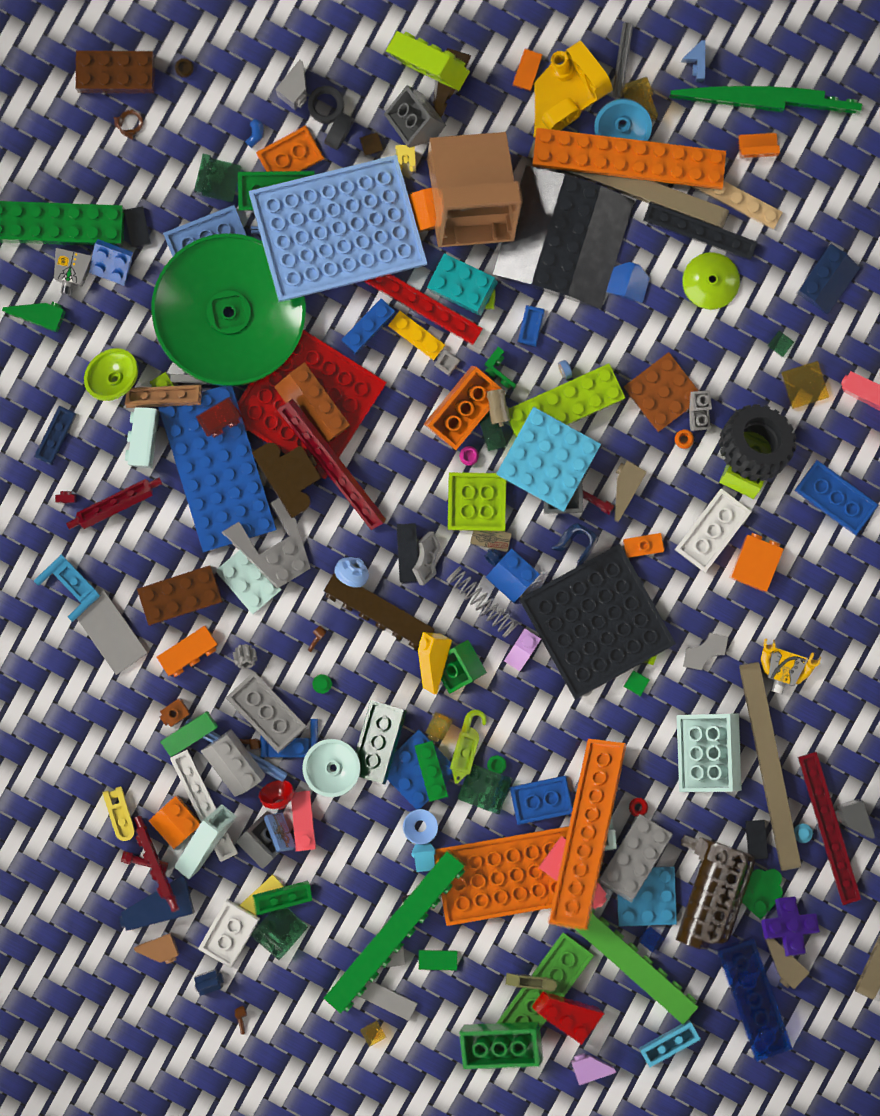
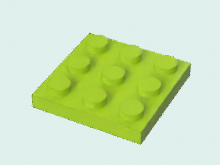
[448,472,506,531]

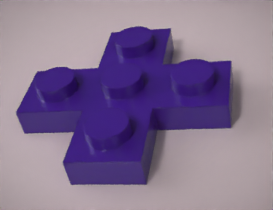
[761,896,820,957]

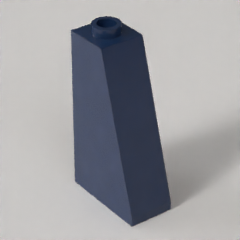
[119,875,195,931]

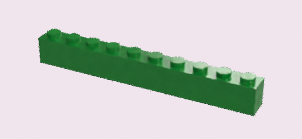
[323,850,466,1014]

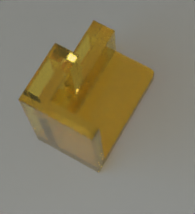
[623,77,658,121]

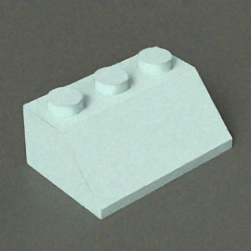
[125,407,160,469]

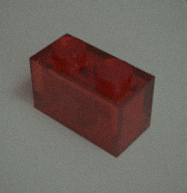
[196,397,242,438]

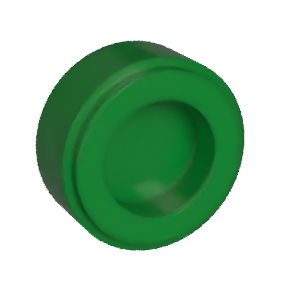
[487,755,506,775]

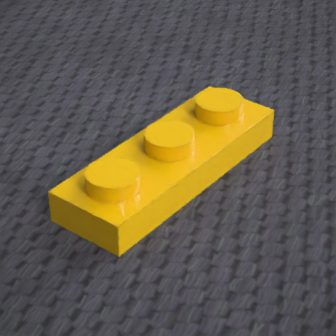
[388,310,445,361]

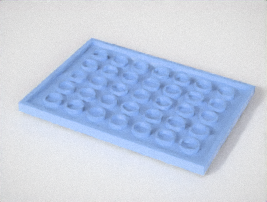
[249,155,427,302]

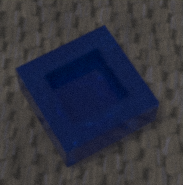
[638,926,665,953]

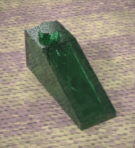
[479,411,507,453]

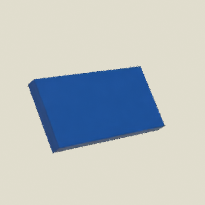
[794,460,878,536]

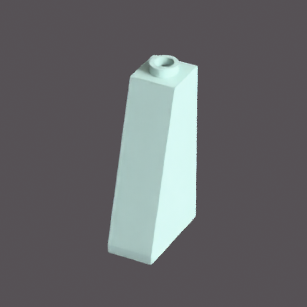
[175,805,237,879]

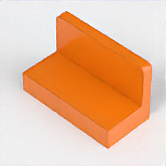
[738,133,780,158]

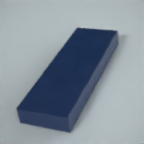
[34,405,77,465]

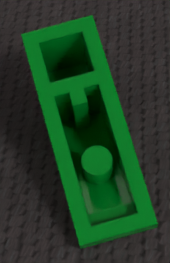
[2,302,66,333]

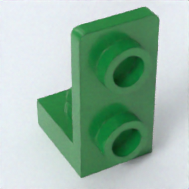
[484,347,517,390]

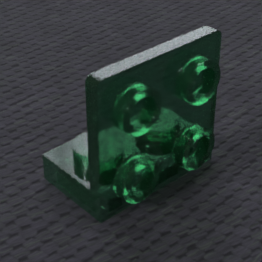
[194,153,241,203]
[458,764,513,814]
[250,908,308,960]

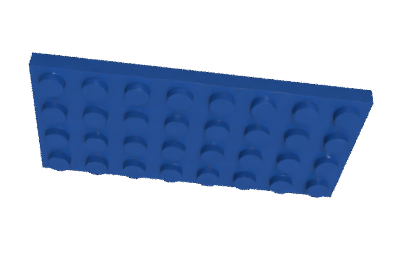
[158,386,277,552]

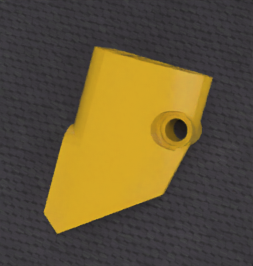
[534,40,613,138]

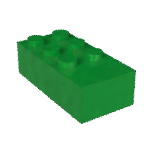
[459,1022,543,1069]

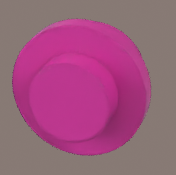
[459,446,479,466]

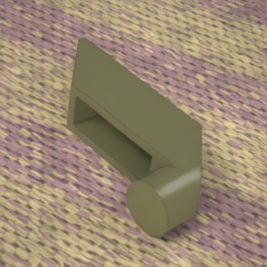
[505,973,557,991]

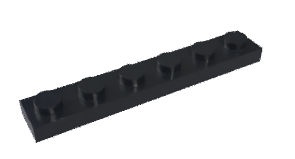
[643,202,757,260]

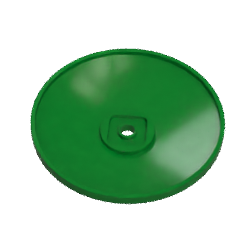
[152,233,306,386]

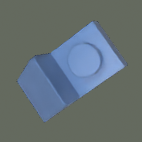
[681,40,705,82]

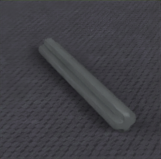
[612,23,633,98]

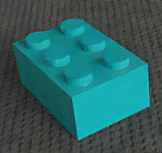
[427,253,498,316]

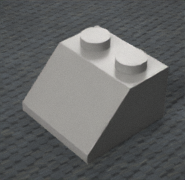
[276,60,307,110]

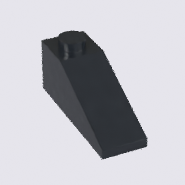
[397,523,418,582]

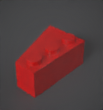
[532,991,604,1045]

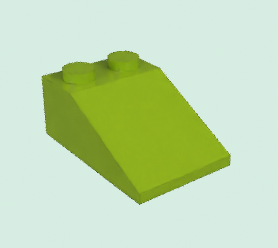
[719,431,771,499]

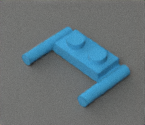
[34,554,101,622]

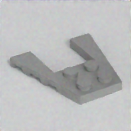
[222,498,311,588]

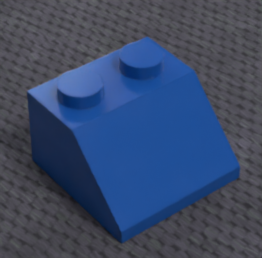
[485,548,540,603]

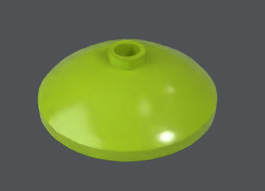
[682,252,740,310]
[84,348,138,401]

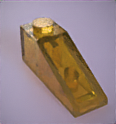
[425,712,453,742]

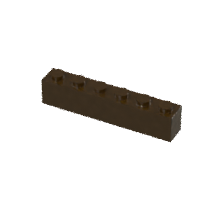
[324,572,435,650]

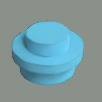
[794,824,813,843]

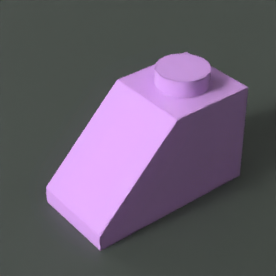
[504,629,541,671]
[571,1053,616,1085]

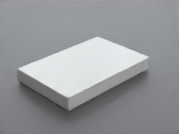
[198,899,260,968]

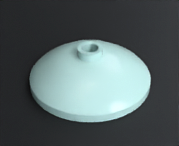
[303,739,360,797]

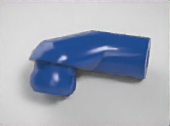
[245,119,264,149]

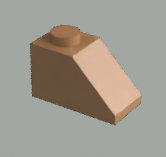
[134,932,180,964]

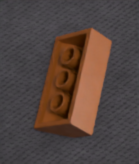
[275,363,350,443]

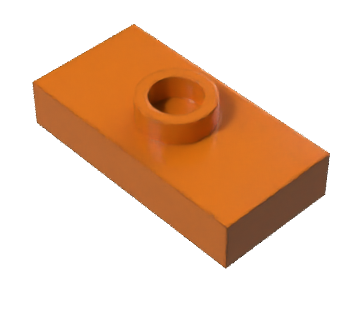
[623,533,664,558]

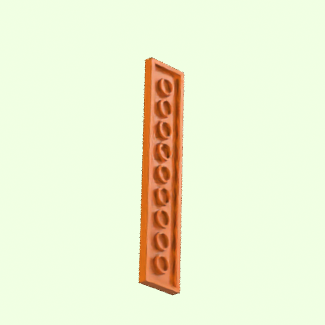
[532,128,726,190]
[548,739,626,930]

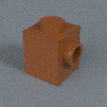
[159,698,191,727]

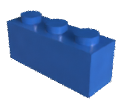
[341,298,395,355]

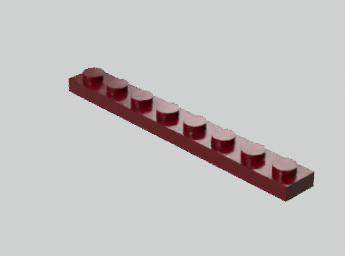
[277,398,387,530]
[797,752,861,905]

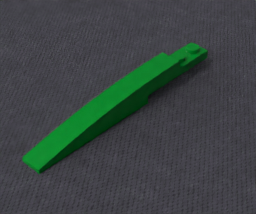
[669,86,862,114]

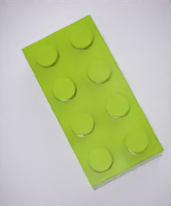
[386,31,470,91]

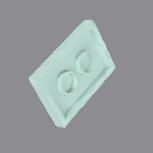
[215,550,282,614]

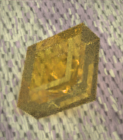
[360,1020,386,1047]

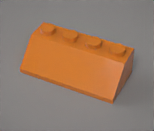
[423,366,505,450]

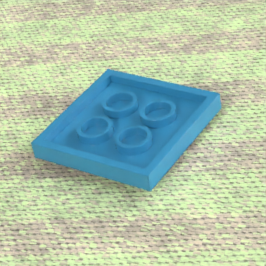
[617,866,677,926]

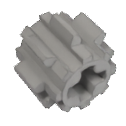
[233,644,257,669]

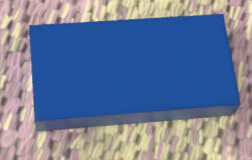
[517,305,545,347]

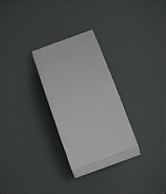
[689,390,712,431]

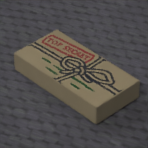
[470,531,512,552]

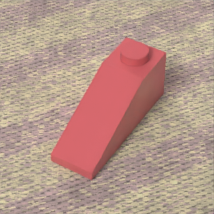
[291,791,316,851]

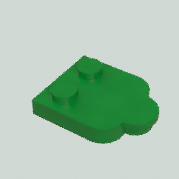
[737,869,783,920]

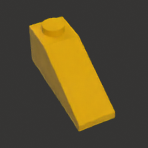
[418,632,452,694]

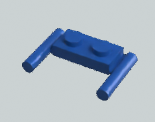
[260,719,318,757]

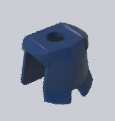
[551,523,599,566]

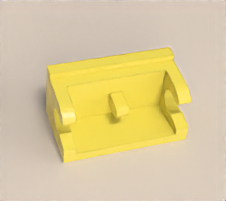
[395,145,416,172]

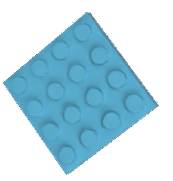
[496,407,601,512]

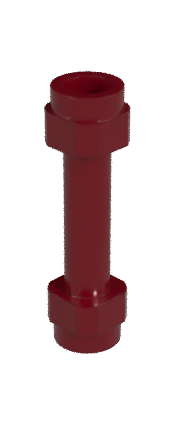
[583,490,614,515]
[121,851,169,874]

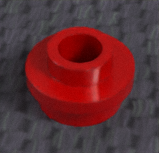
[629,798,648,817]

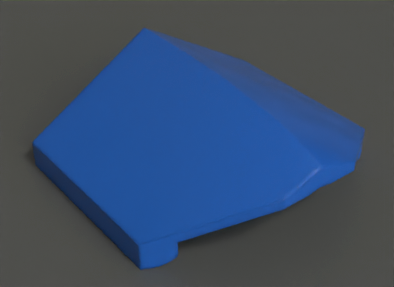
[606,262,650,303]

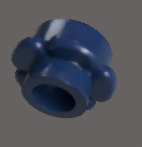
[484,549,502,567]

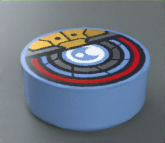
[558,360,573,380]

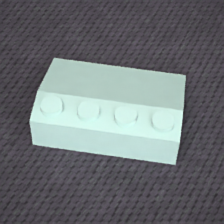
[677,713,742,792]

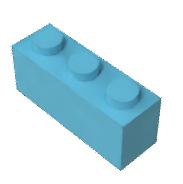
[639,1020,700,1067]

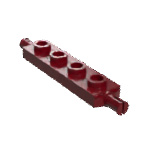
[66,477,162,530]
[134,816,180,912]

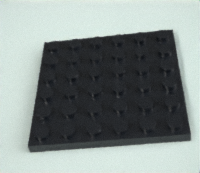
[519,544,676,700]

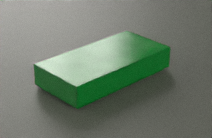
[418,950,457,970]

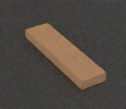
[125,385,202,408]

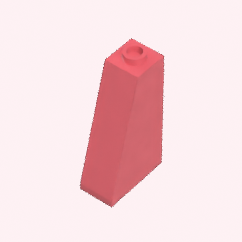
[841,371,880,411]
[539,836,607,909]

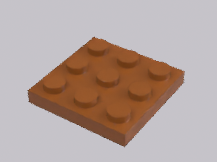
[623,352,699,432]

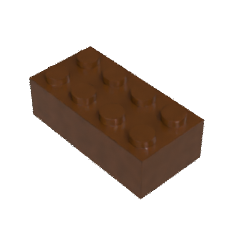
[75,50,155,93]
[137,565,223,626]

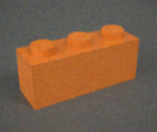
[157,626,218,677]

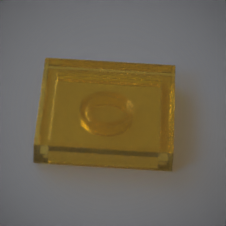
[781,361,829,409]

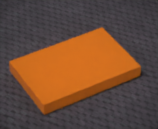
[256,125,324,172]

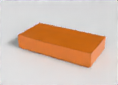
[512,49,543,92]

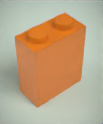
[729,533,784,592]

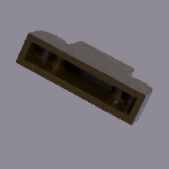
[252,443,321,518]

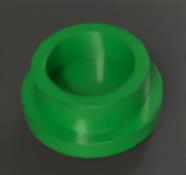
[312,674,332,694]

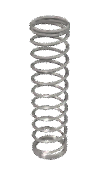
[446,566,518,638]

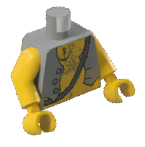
[760,639,821,694]

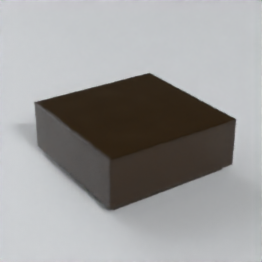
[359,132,383,157]

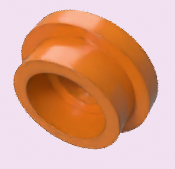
[675,429,694,449]

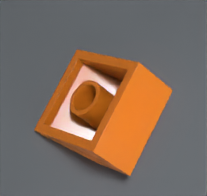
[408,188,436,232]
[149,795,201,849]

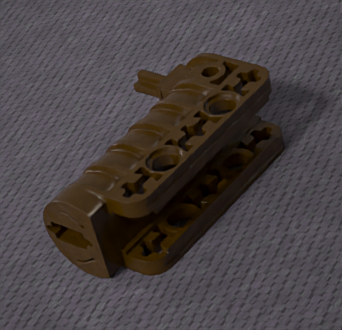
[676,834,755,949]

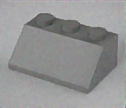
[201,729,265,797]

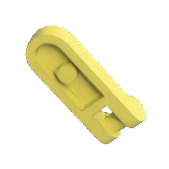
[103,786,135,841]

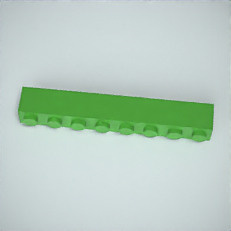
[574,908,698,1024]

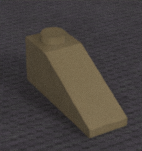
[614,461,647,523]
[763,933,810,989]

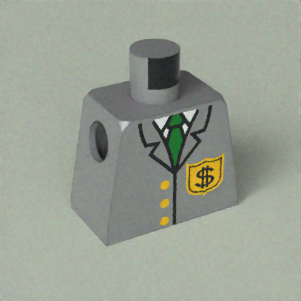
[54,248,92,295]

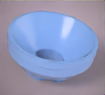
[335,557,369,587]
[403,809,438,844]

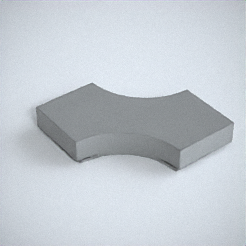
[412,531,441,585]
[683,633,728,670]

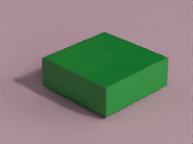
[623,670,650,696]

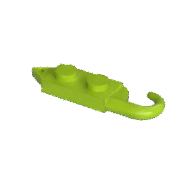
[450,709,486,784]

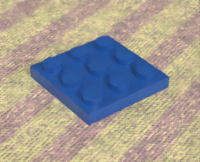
[387,730,453,810]

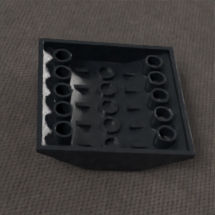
[492,165,635,309]

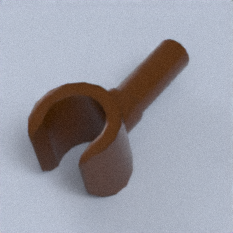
[307,626,326,652]
[239,738,260,750]
[235,1006,247,1035]

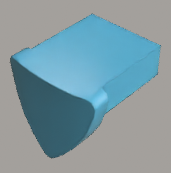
[412,842,436,872]

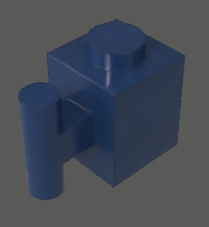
[194,968,225,996]

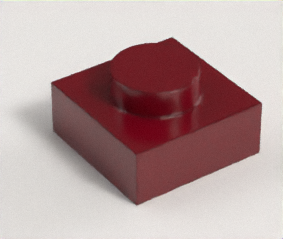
[55,491,77,503]

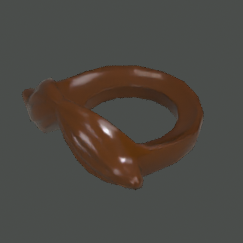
[113,110,143,140]

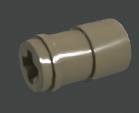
[487,389,510,427]

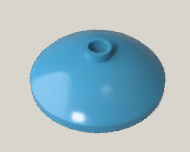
[594,99,652,141]

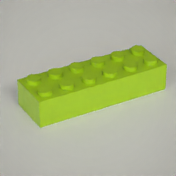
[508,363,625,438]

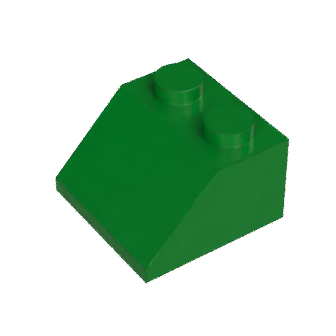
[441,640,487,694]

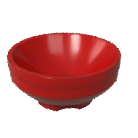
[259,780,294,810]

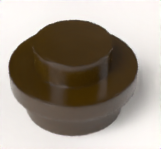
[175,58,194,78]

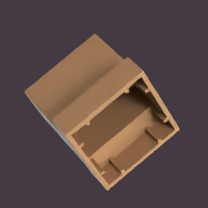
[427,132,521,247]

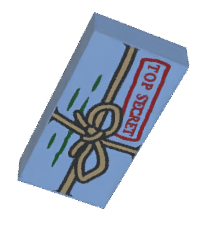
[264,813,296,852]

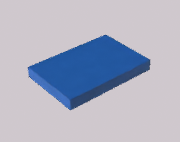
[510,775,573,825]

